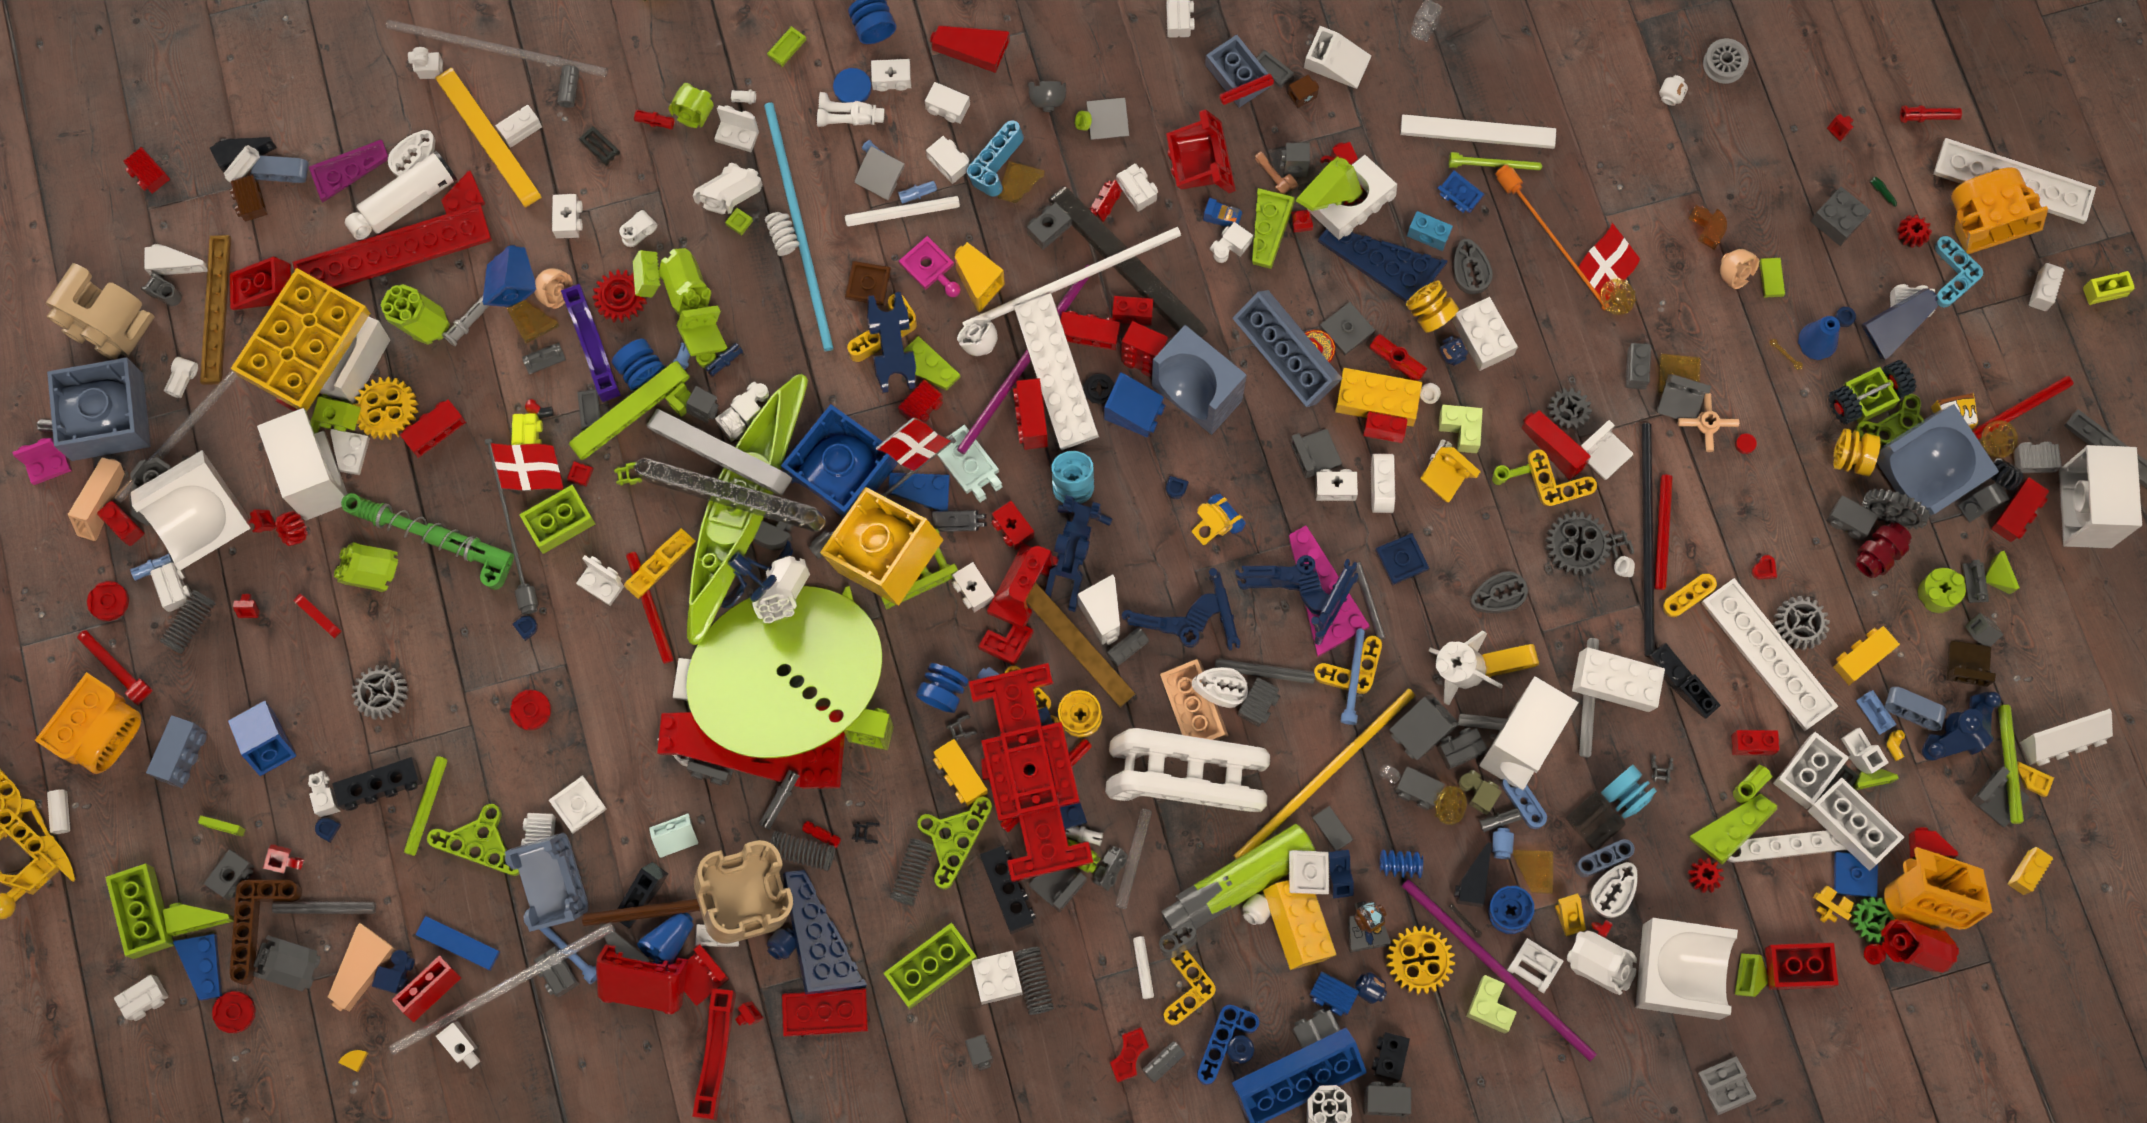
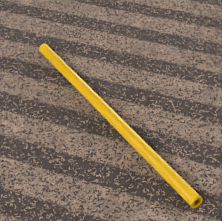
[1233,689,1416,859]

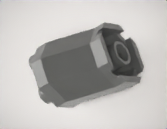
[129,457,172,526]
[253,935,321,992]

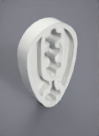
[388,130,435,177]
[1192,667,1248,708]
[1589,862,1637,918]

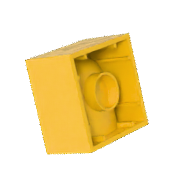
[820,487,943,606]

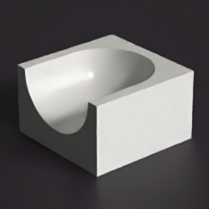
[319,317,390,404]
[257,408,347,521]
[2059,445,2142,548]
[131,450,250,571]
[1479,677,1579,790]
[1635,918,1738,1020]

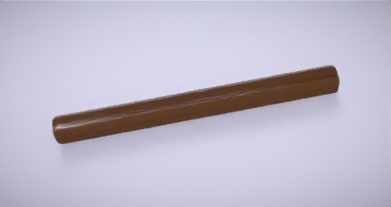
[582,899,701,926]

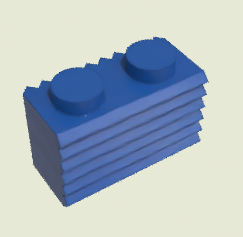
[1309,972,1359,1016]

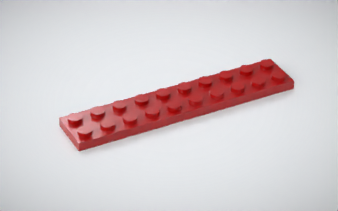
[292,204,492,289]

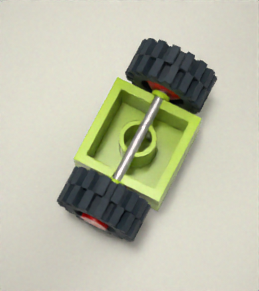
[1828,360,1916,425]

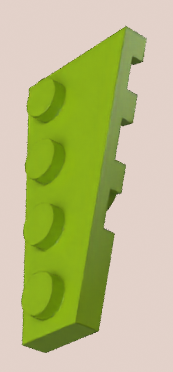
[1252,188,1295,269]
[1690,794,1777,865]

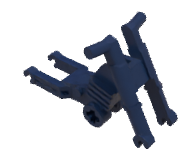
[1045,495,1112,612]
[1235,555,1359,645]
[1122,568,1240,651]

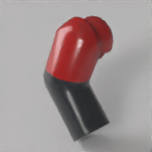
[525,399,554,418]

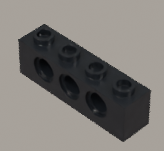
[332,757,423,811]
[980,846,1036,934]

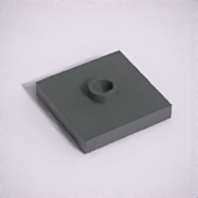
[1320,302,1375,356]

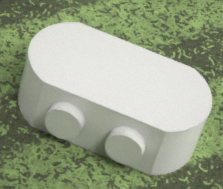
[1371,454,1395,513]

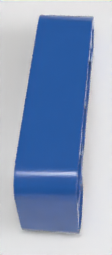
[1197,1005,1259,1085]

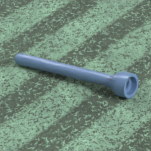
[1340,628,1365,725]
[525,912,597,984]

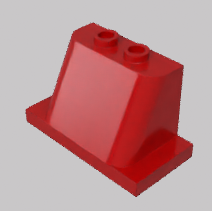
[1166,109,1236,193]
[987,543,1059,629]

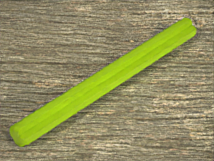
[1998,705,2024,824]

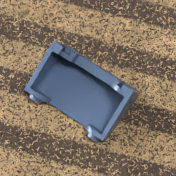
[505,833,588,932]

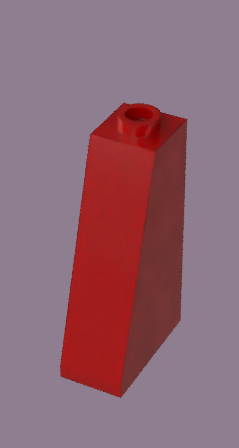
[930,26,1010,73]
[1521,410,1591,481]

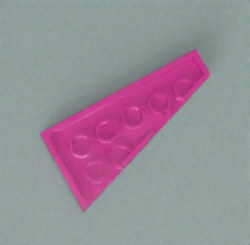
[1289,526,1370,657]

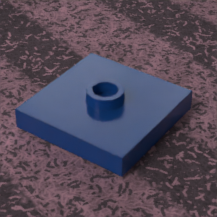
[1834,852,1878,898]

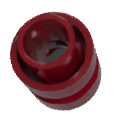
[1855,522,1912,578]

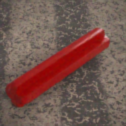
[1219,74,1274,105]

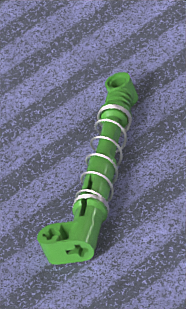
[341,493,514,590]

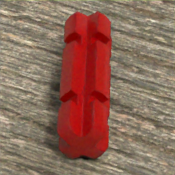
[802,821,841,848]

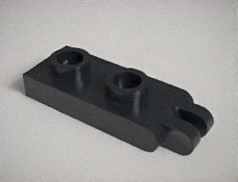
[932,510,987,532]

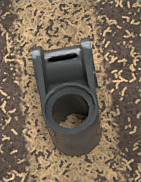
[141,273,182,306]

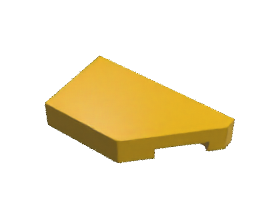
[2017,762,2054,797]

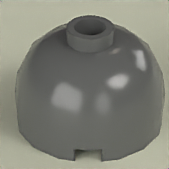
[1028,81,1066,112]

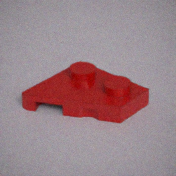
[441,171,485,214]

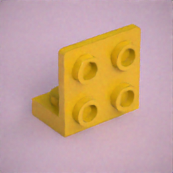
[1421,447,1481,502]

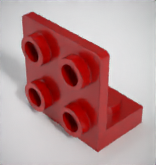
[684,944,729,1006]

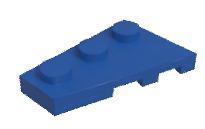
[889,473,950,511]

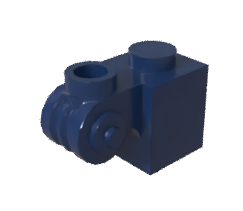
[372,950,415,994]

